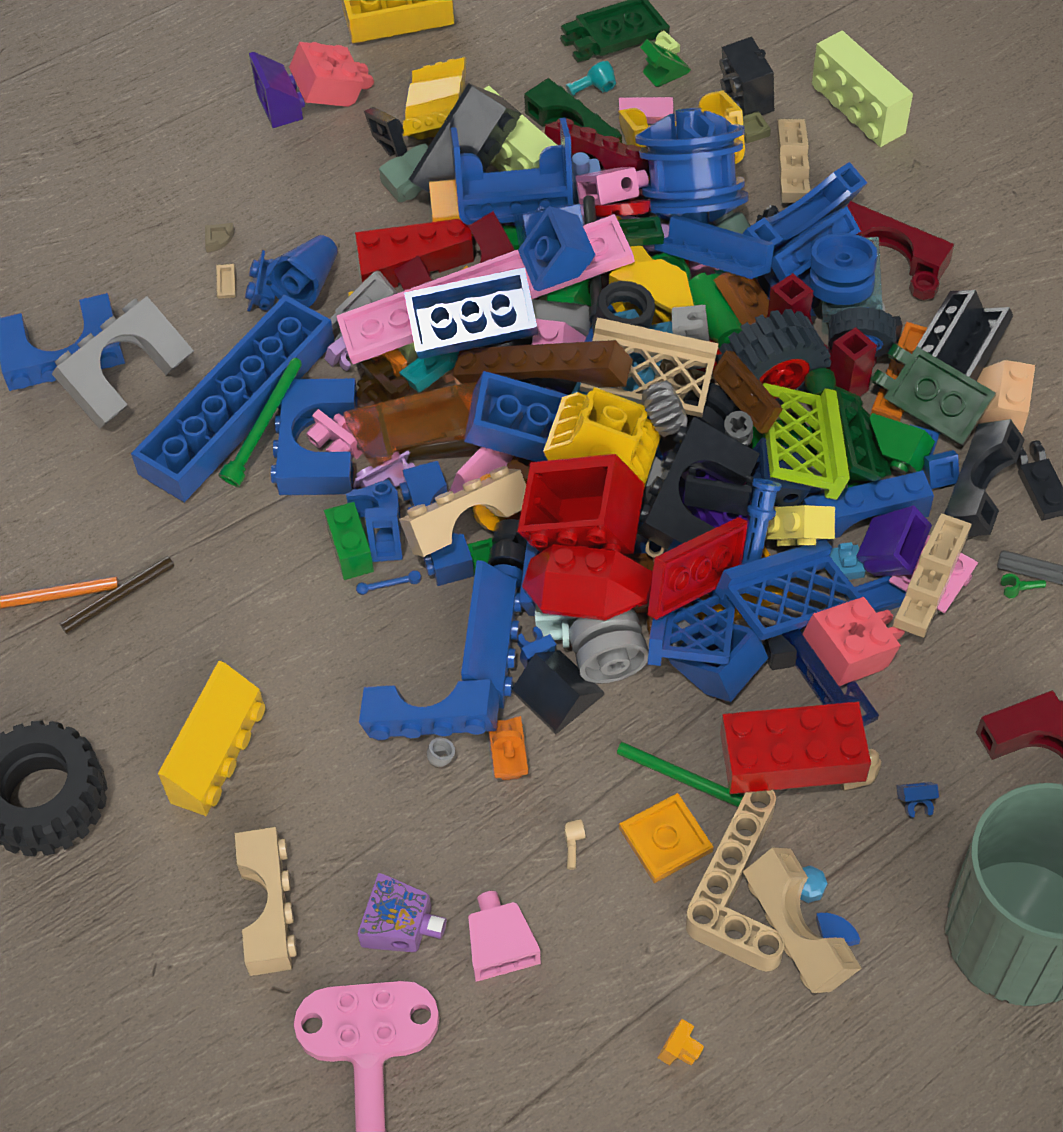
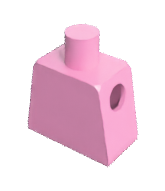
[575,167,649,205]
[468,891,541,982]

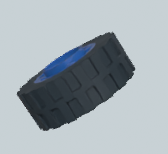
[828,307,896,357]

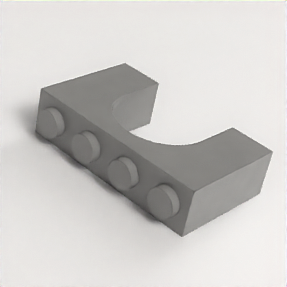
[52,296,194,429]

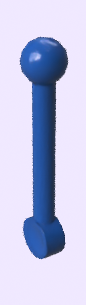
[356,570,421,595]

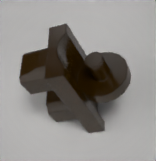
[357,357,410,413]

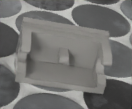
[672,305,710,370]

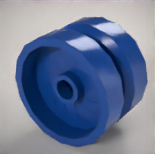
[809,233,877,305]

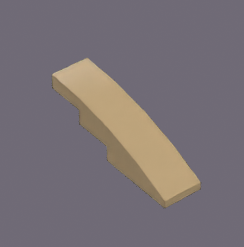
[777,119,810,203]
[893,513,972,638]

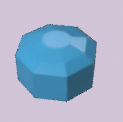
[800,865,827,903]

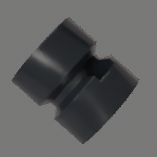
[488,519,527,571]

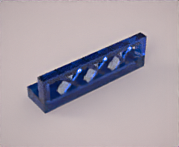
[781,614,879,726]

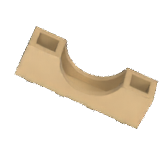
[399,466,526,557]
[235,827,297,976]
[743,848,862,993]

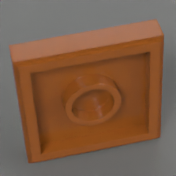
[714,272,769,325]

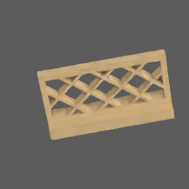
[580,317,719,417]

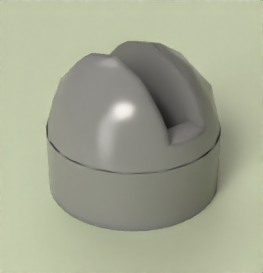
[427,737,455,767]

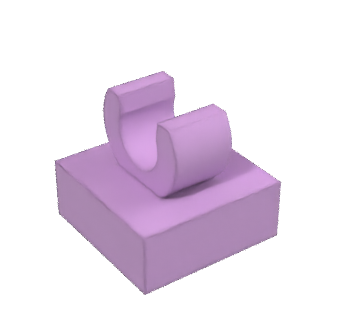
[324,336,351,371]

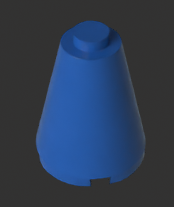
[266,235,338,307]

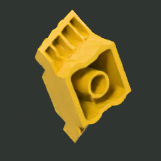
[403,57,466,139]
[543,387,661,487]

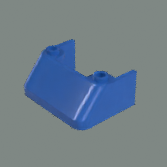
[451,118,573,225]

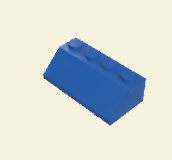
[461,560,522,709]

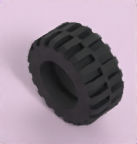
[0,720,108,857]

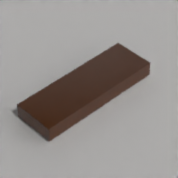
[712,350,783,434]

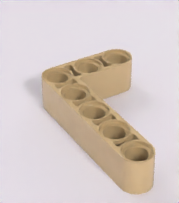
[686,790,785,972]

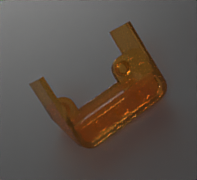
[343,381,478,463]

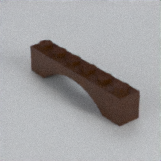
[453,340,633,393]

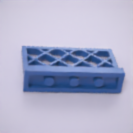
[715,539,862,641]
[648,590,735,666]

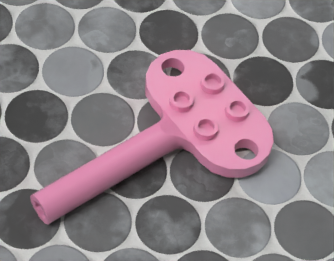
[294,981,439,1132]

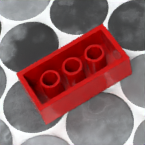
[720,702,871,794]

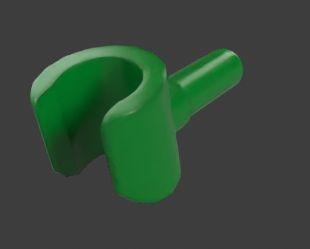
[1001,573,1046,598]

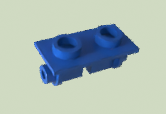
[245,250,275,312]

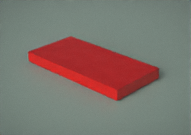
[647,517,748,620]

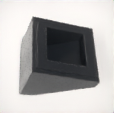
[763,626,797,670]

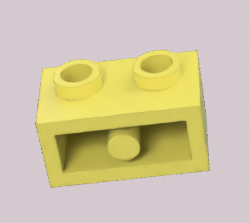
[766,505,835,546]

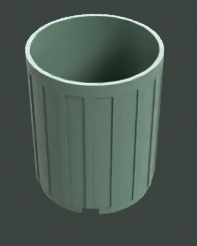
[945,783,1063,1006]

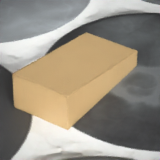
[216,264,236,299]

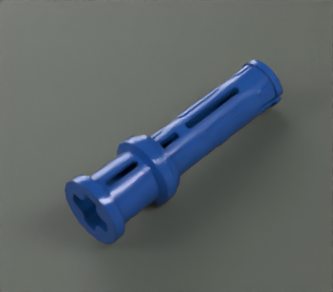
[742,478,782,564]

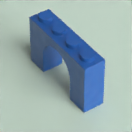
[0,293,125,391]
[271,378,358,495]

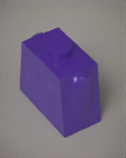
[856,505,932,576]

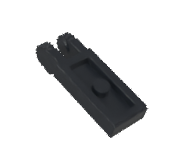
[1016,440,1063,521]

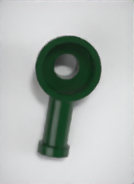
[804,368,836,396]

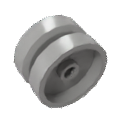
[569,609,649,683]

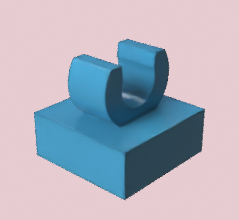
[829,542,866,580]

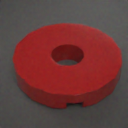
[595,200,651,217]

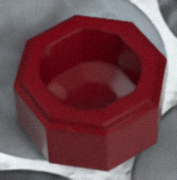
[909,271,940,300]

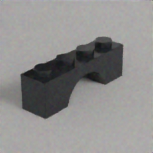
[944,419,1025,537]

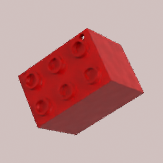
[517,454,645,554]

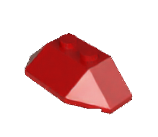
[522,544,653,620]

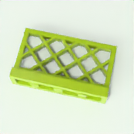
[763,383,850,500]

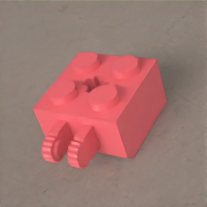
[289,42,374,107]
[800,597,905,687]

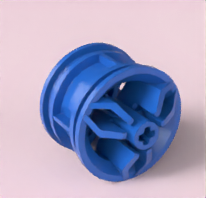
[635,108,749,224]

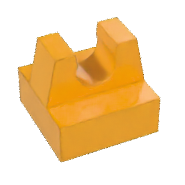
[657,1019,704,1066]

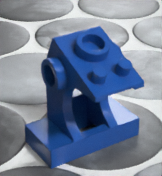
[346,479,403,562]

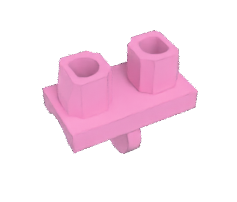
[306,409,363,460]

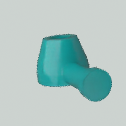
[566,61,616,96]

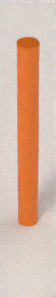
[0,577,119,609]

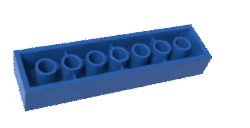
[131,295,335,503]

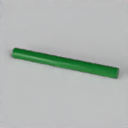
[617,742,744,807]

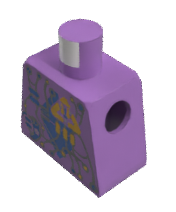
[358,873,447,952]

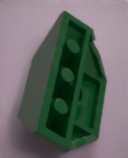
[835,386,892,481]

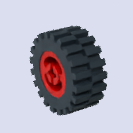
[714,309,831,405]

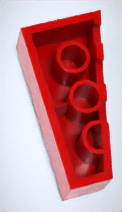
[355,219,474,288]

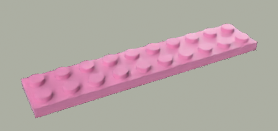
[336,214,635,364]

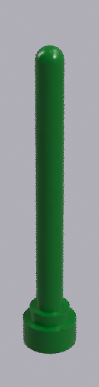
[218,358,302,487]

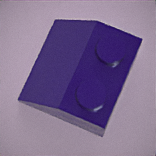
[249,52,305,128]

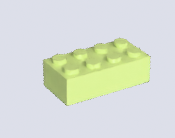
[812,30,913,147]
[484,86,557,172]

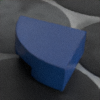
[816,913,860,946]

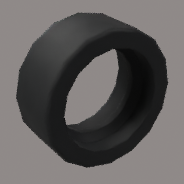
[596,281,655,329]

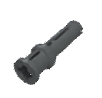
[724,411,753,448]

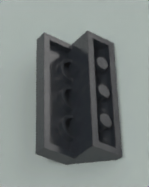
[913,290,1013,381]

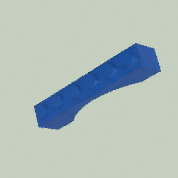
[742,162,867,252]

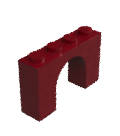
[394,211,516,291]
[767,273,877,396]
[976,690,1063,760]

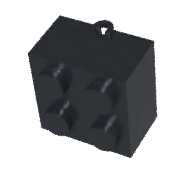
[719,36,775,116]

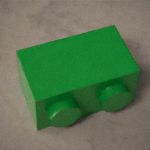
[324,502,374,580]

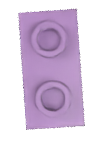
[353,451,415,489]

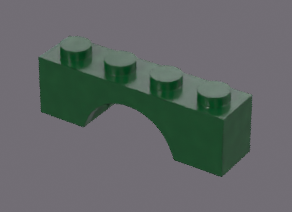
[524,78,622,169]

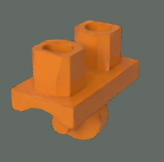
[489,716,528,780]

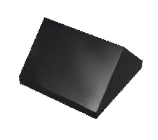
[512,650,604,734]

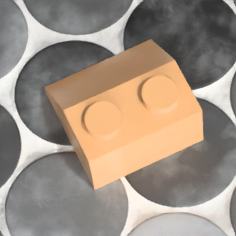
[976,360,1035,434]

